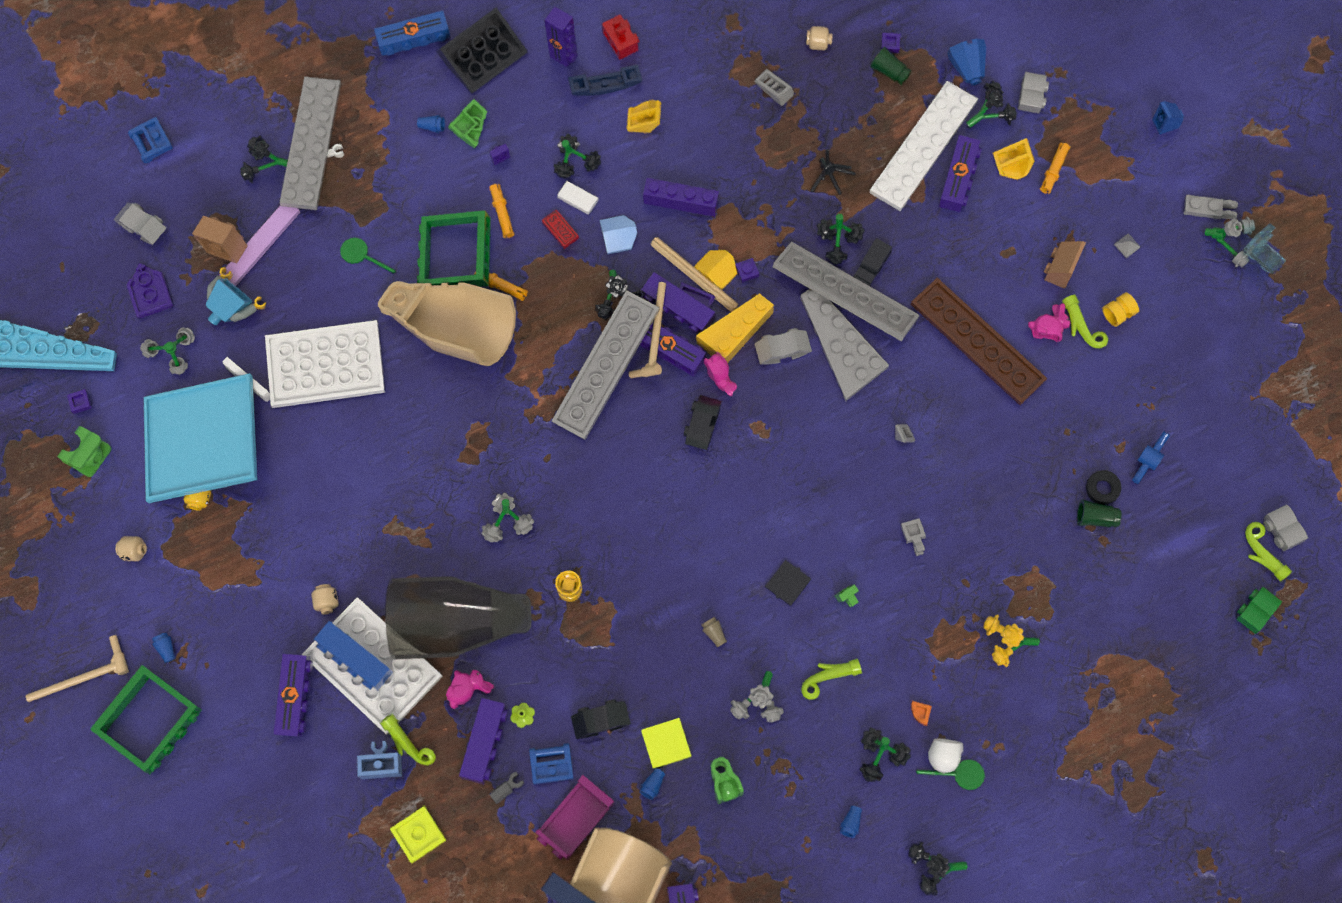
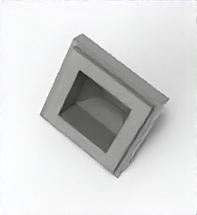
[1114,234,1140,258]
[895,424,915,442]

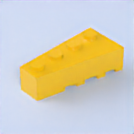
[696,294,774,363]

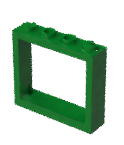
[417,210,491,287]
[90,665,202,774]

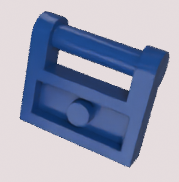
[128,117,173,163]
[529,743,574,785]

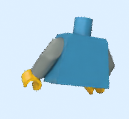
[206,267,266,325]

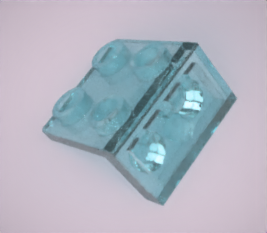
[1243,223,1286,274]

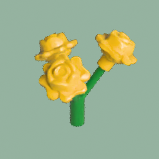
[983,614,1040,667]

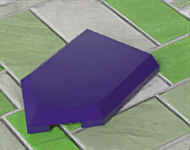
[127,263,173,318]

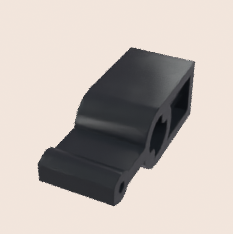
[853,238,892,286]

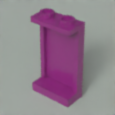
[535,775,615,860]

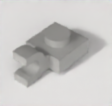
[901,518,926,556]

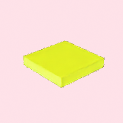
[641,718,691,769]
[390,806,447,863]

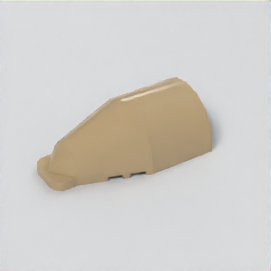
[378,281,516,366]
[570,828,672,903]

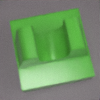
[834,584,859,607]

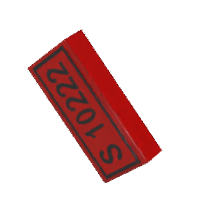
[542,210,579,249]

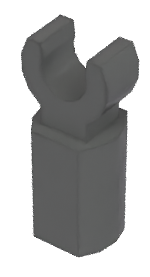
[489,772,524,804]

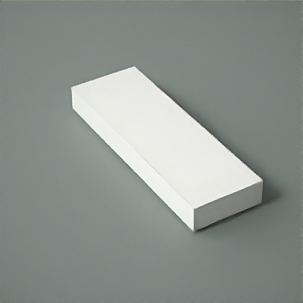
[222,357,270,402]

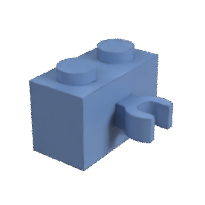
[357,741,402,779]

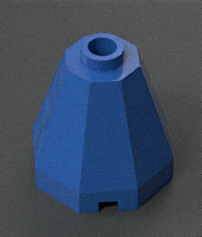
[947,38,986,85]

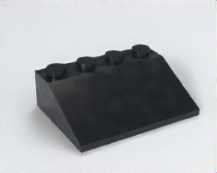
[436,8,528,94]

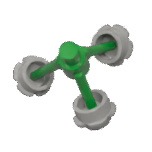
[1205,217,1255,268]
[140,327,195,374]

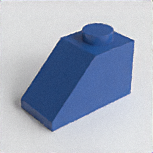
[1152,101,1184,135]

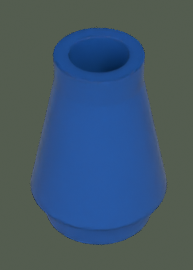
[417,115,445,133]
[152,632,176,663]
[639,768,665,800]
[839,806,862,838]

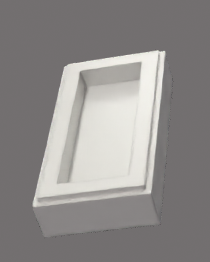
[557,181,598,215]

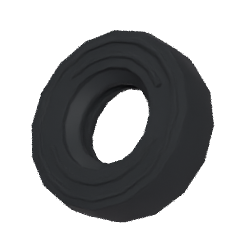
[1086,470,1122,505]

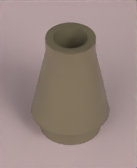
[702,617,727,647]

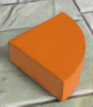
[911,701,932,726]

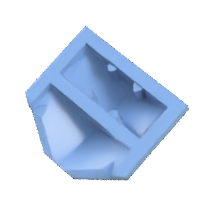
[600,215,637,255]

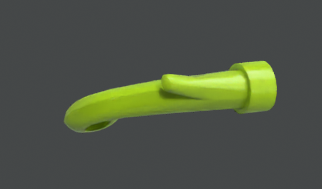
[1062,294,1108,348]
[1245,522,1292,582]
[801,658,862,700]
[380,713,436,765]

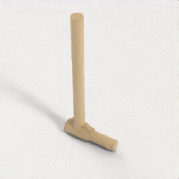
[629,282,666,378]
[26,635,129,702]

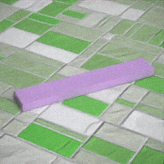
[219,206,300,286]

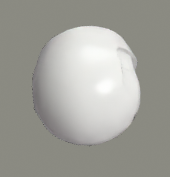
[928,739,963,773]

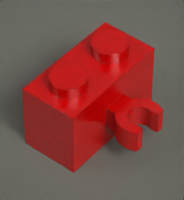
[602,14,639,60]

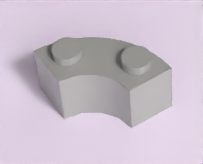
[113,203,166,245]
[755,328,812,364]

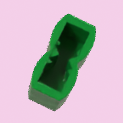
[1236,587,1282,634]

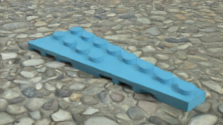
[0,320,117,371]

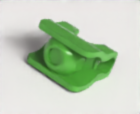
[57,426,111,477]
[711,757,744,804]

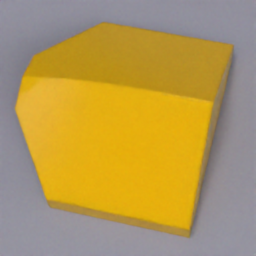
[627,100,661,133]
[993,138,1035,180]
[694,250,737,290]

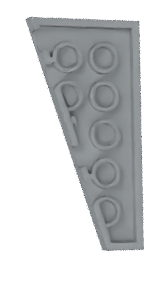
[800,289,889,402]

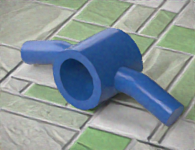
[1132,431,1170,484]

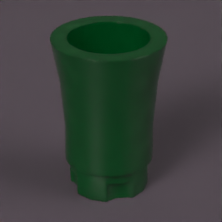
[870,47,912,85]
[1077,499,1122,527]

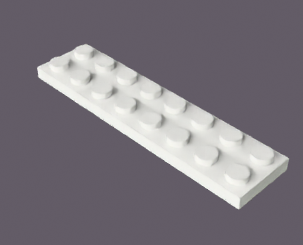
[870,81,978,211]

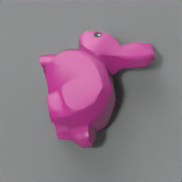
[1028,303,1070,342]
[704,352,737,396]
[446,670,494,709]

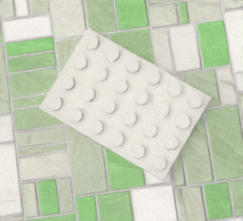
[265,320,385,408]
[302,597,443,735]

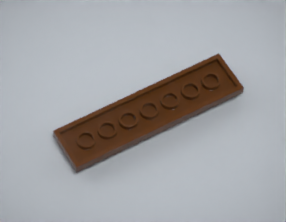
[911,278,1047,406]

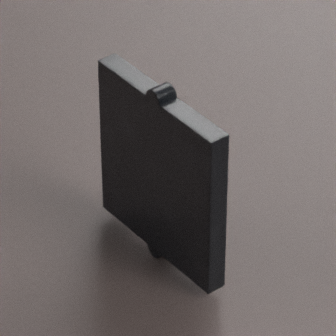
[765,560,811,606]

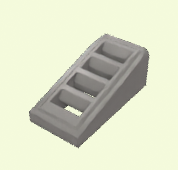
[754,69,794,106]

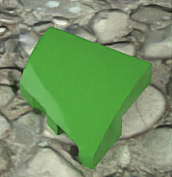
[448,99,487,148]

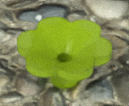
[510,703,535,728]

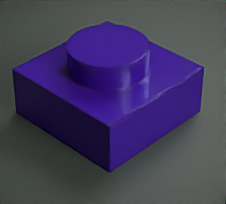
[881,33,900,53]
[489,144,510,166]
[735,258,759,283]
[67,389,92,414]

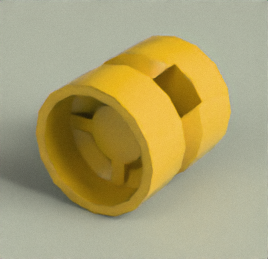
[1102,292,1139,327]
[555,571,582,602]

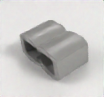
[1018,72,1049,113]
[1263,505,1308,552]

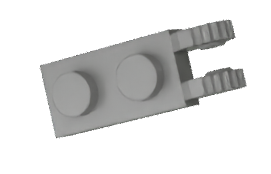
[1184,195,1238,219]

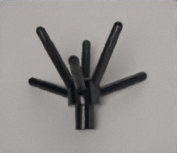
[810,149,856,195]

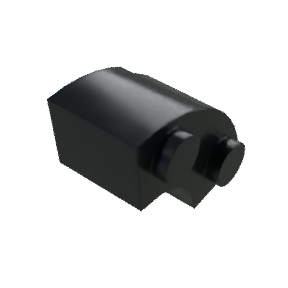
[683,395,722,450]
[570,699,631,740]

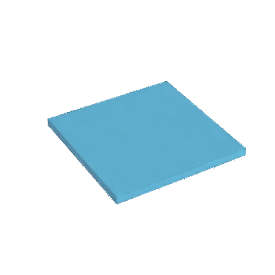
[144,373,257,503]

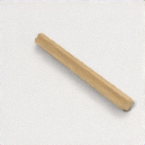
[651,237,738,312]

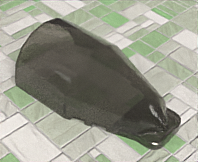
[385,576,532,660]

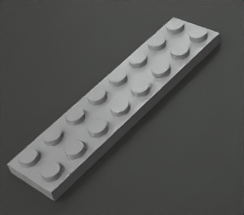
[280,77,341,210]
[773,242,919,341]
[552,290,660,440]

